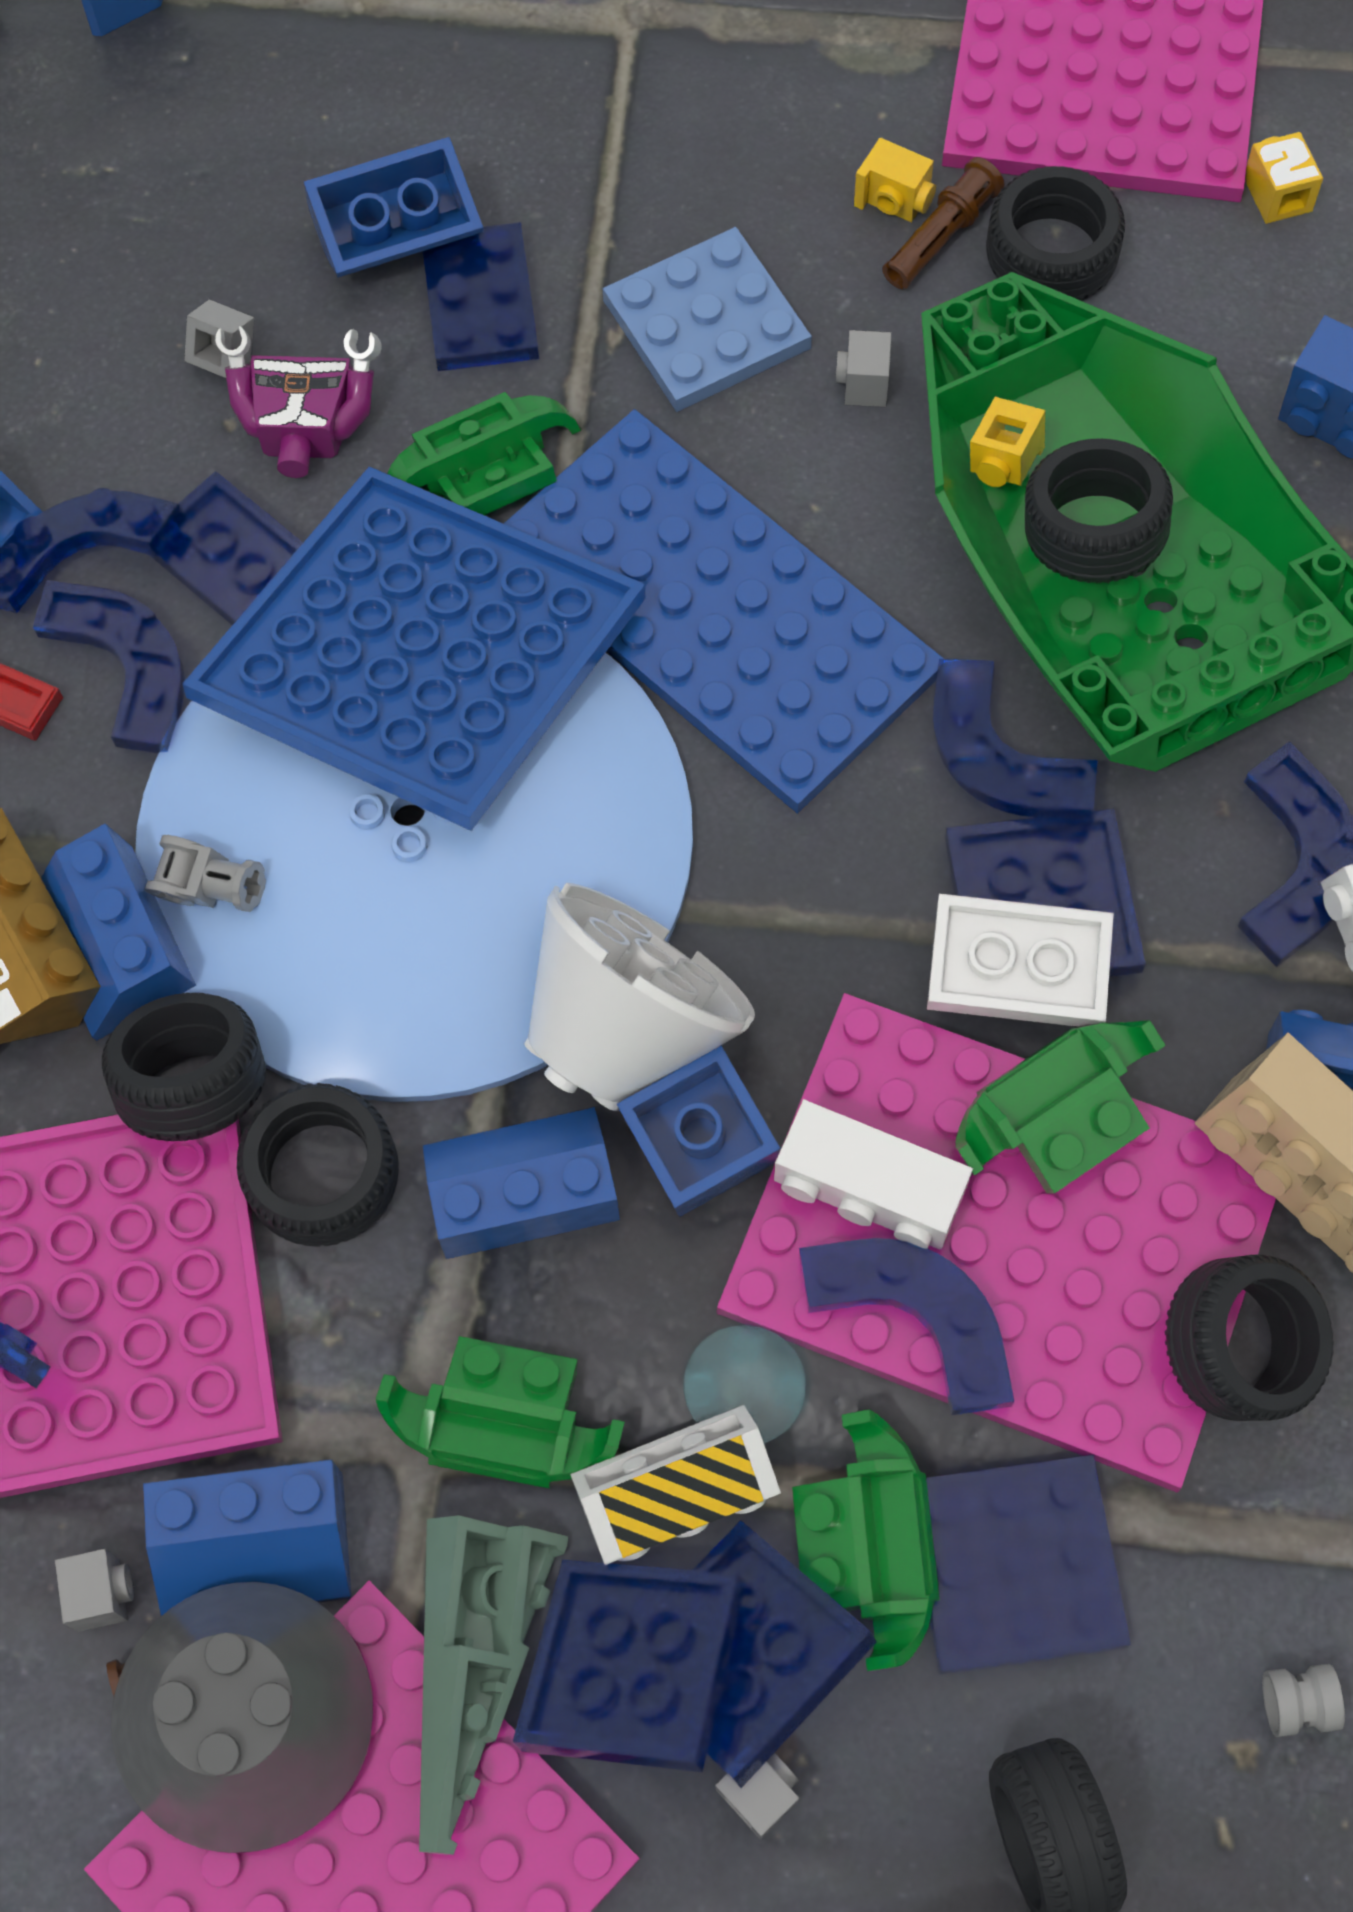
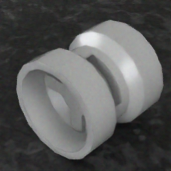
[1262,1664,1345,1738]

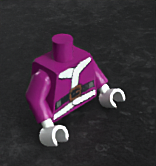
[215,326,382,478]

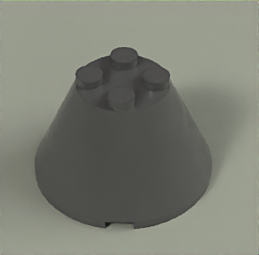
[111,1582,373,1853]

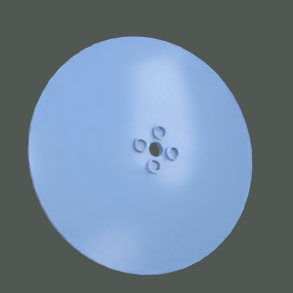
[135,652,693,1102]

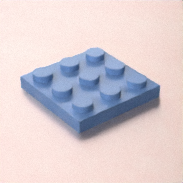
[602,227,812,412]

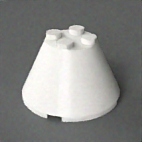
[524,883,755,1111]

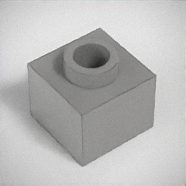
[185,299,254,378]
[836,330,891,407]
[55,1549,134,1632]
[715,1748,799,1840]

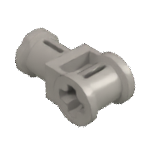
[144,835,266,912]

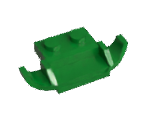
[387,392,581,516]
[955,1020,1166,1194]
[376,1336,625,1489]
[792,1409,940,1671]

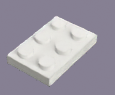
[927,894,1114,1027]

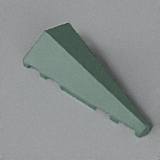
[419,1515,568,1855]

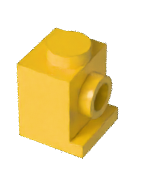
[854,138,936,222]
[970,397,1046,487]

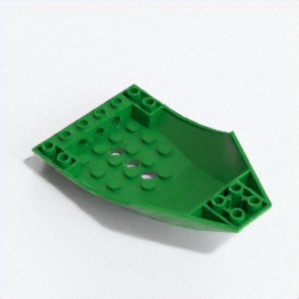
[921,272,1353,772]

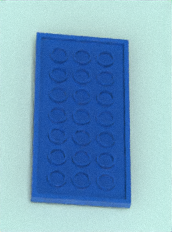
[504,409,947,814]

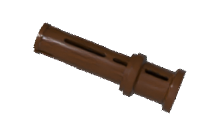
[882,157,1005,289]

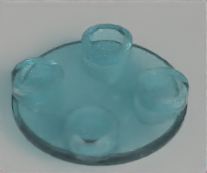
[684,1325,806,1444]

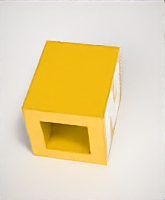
[1245,132,1323,224]

